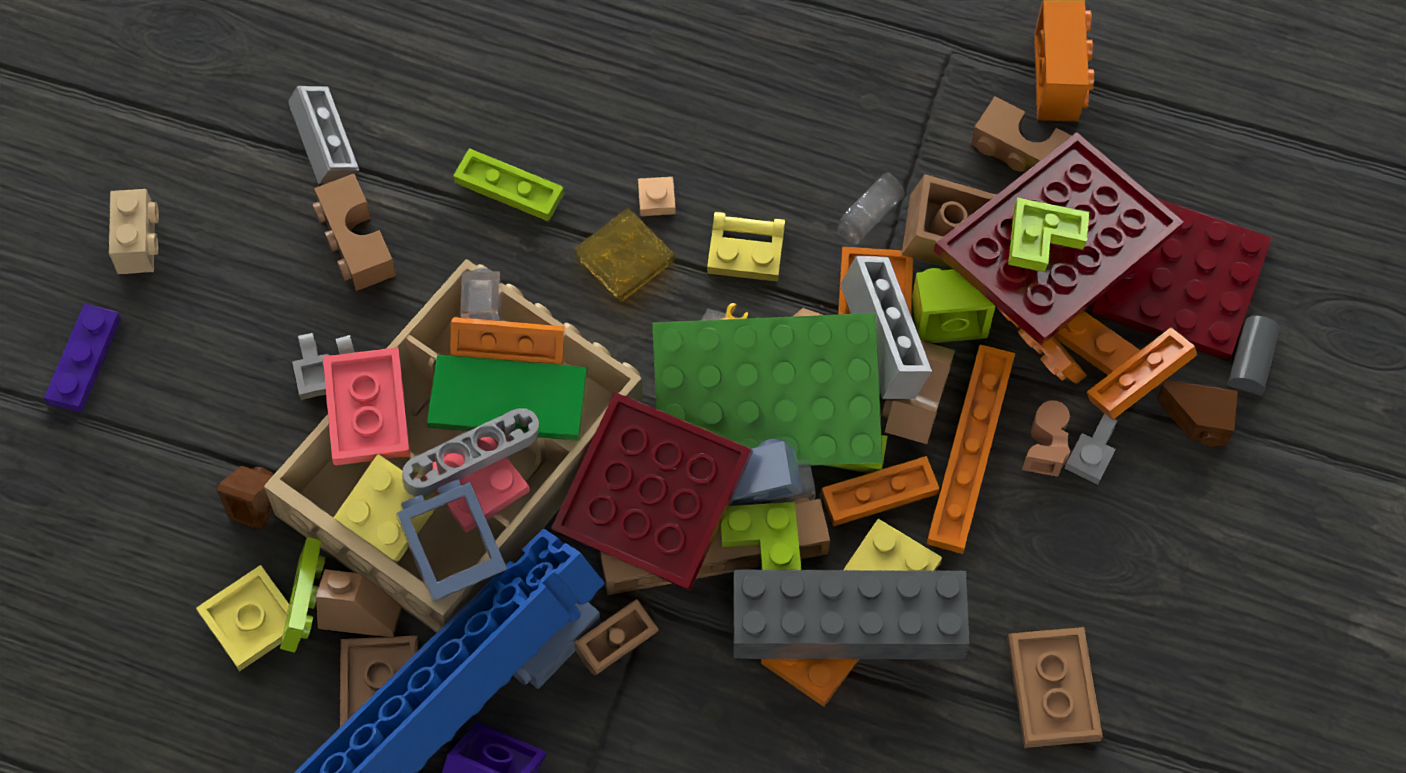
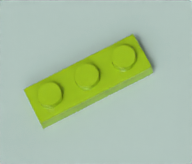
[453,148,564,222]
[280,537,325,652]

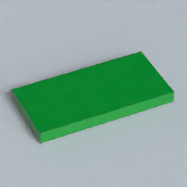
[427,355,587,441]

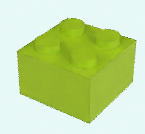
[911,268,996,343]

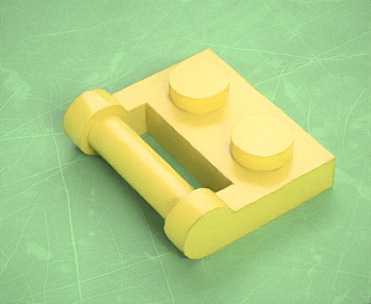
[707,212,785,282]

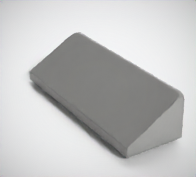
[289,86,359,184]

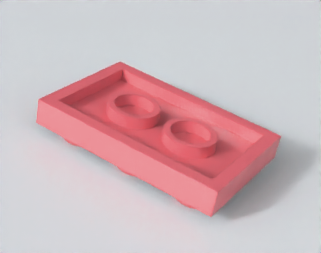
[323,347,410,466]

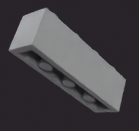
[840,256,932,399]

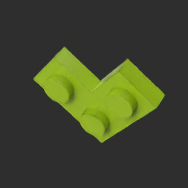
[1008,198,1089,272]
[720,502,801,570]

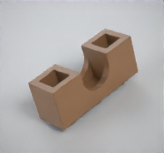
[971,97,1071,173]
[312,174,396,291]

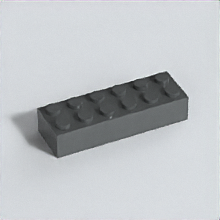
[733,570,969,660]

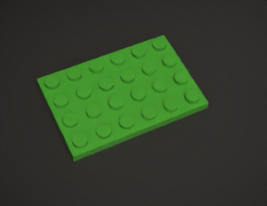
[652,313,883,466]

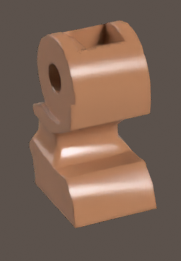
[1022,401,1070,477]

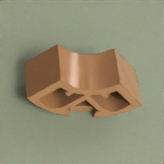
[882,340,955,444]

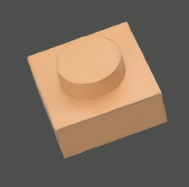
[638,177,675,216]

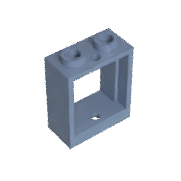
[396,479,507,602]

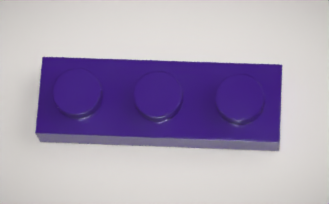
[44,304,121,413]

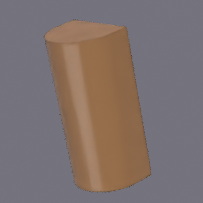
[574,599,659,675]

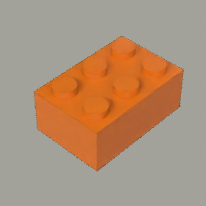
[1034,0,1094,122]

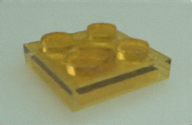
[574,208,675,302]

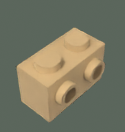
[109,189,159,274]

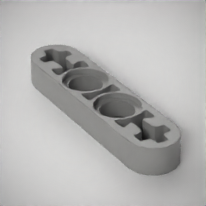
[402,408,539,496]

